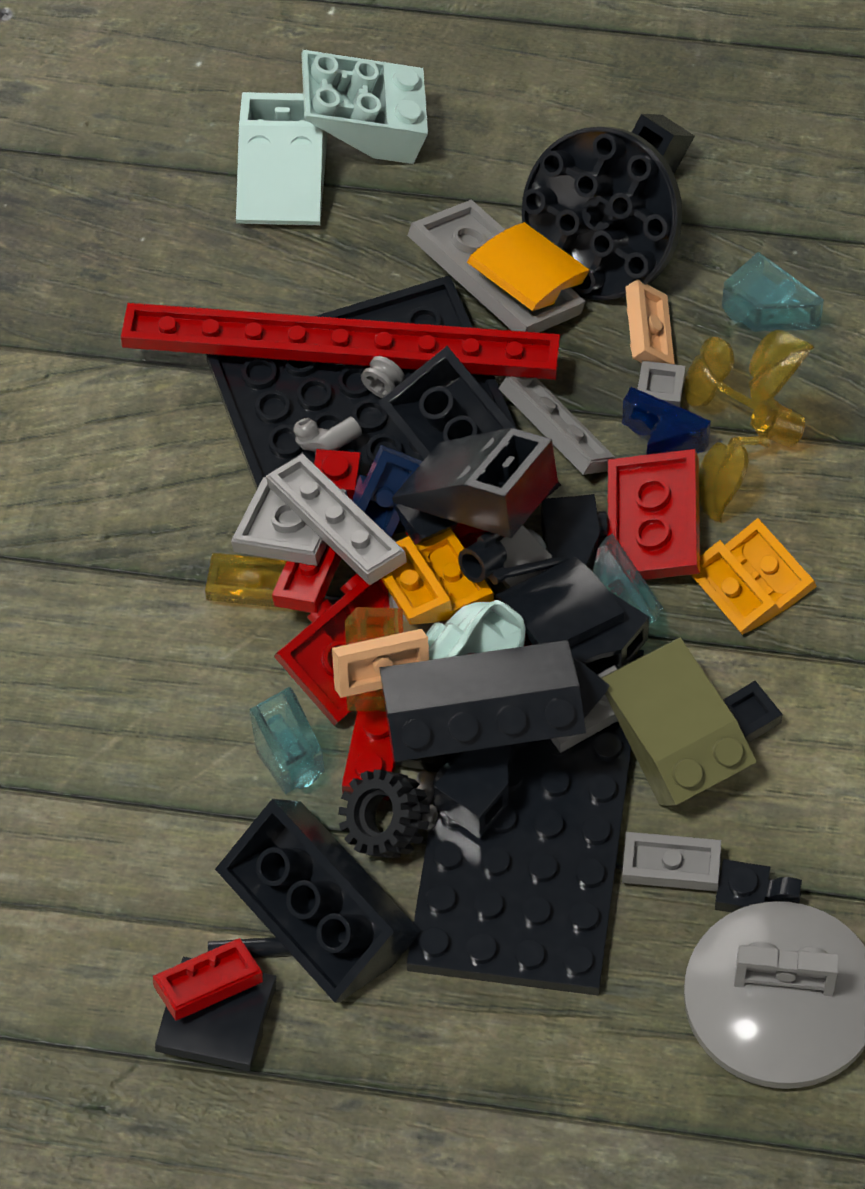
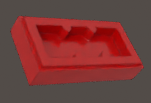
[153,938,263,1021]

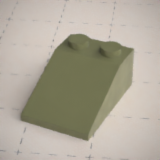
[601,637,757,805]

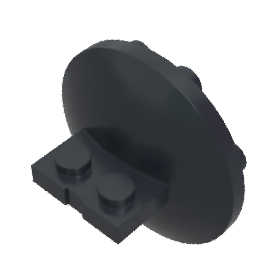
[522,126,682,300]

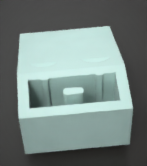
[301,50,428,164]
[236,92,328,225]

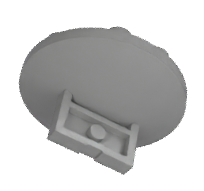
[684,901,865,1089]

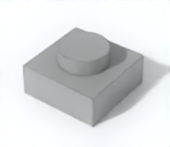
[636,360,686,412]

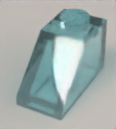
[722,252,824,332]
[249,687,325,794]

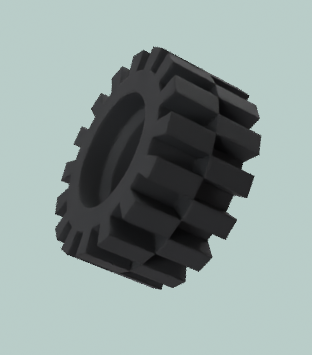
[338,770,430,858]

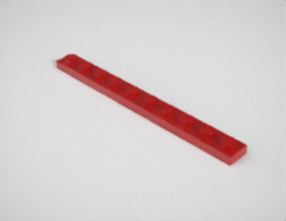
[121,303,560,380]

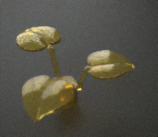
[684,330,814,523]

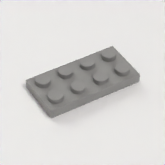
[407,199,586,333]

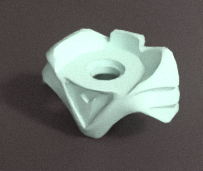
[426,600,526,660]

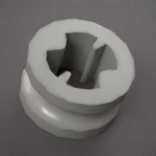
[361,356,405,398]

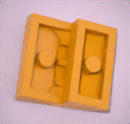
[467,222,589,311]
[690,518,817,635]
[381,529,494,625]

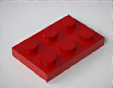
[607,449,700,584]

